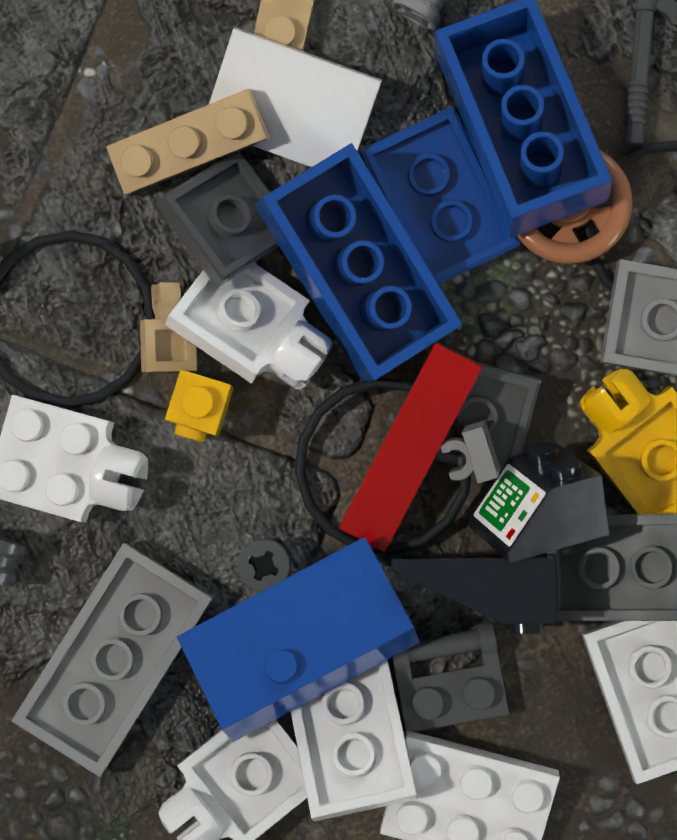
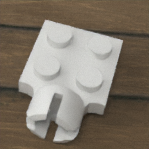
[165,264,333,390]
[0,395,148,523]
[159,720,307,840]

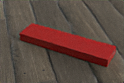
[339,342,483,553]

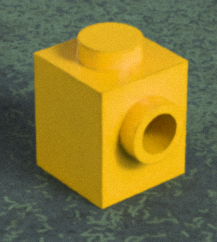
[165,369,234,443]

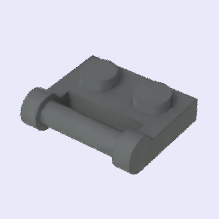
[392,621,509,732]

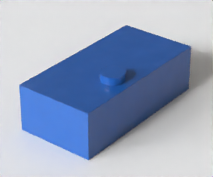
[435,0,612,238]
[254,143,462,381]
[177,537,420,742]

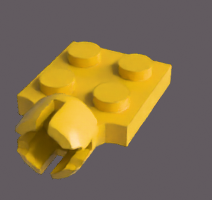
[580,368,677,514]

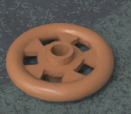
[517,150,633,264]

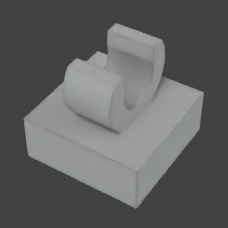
[441,420,501,483]

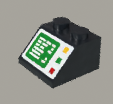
[469,442,609,563]

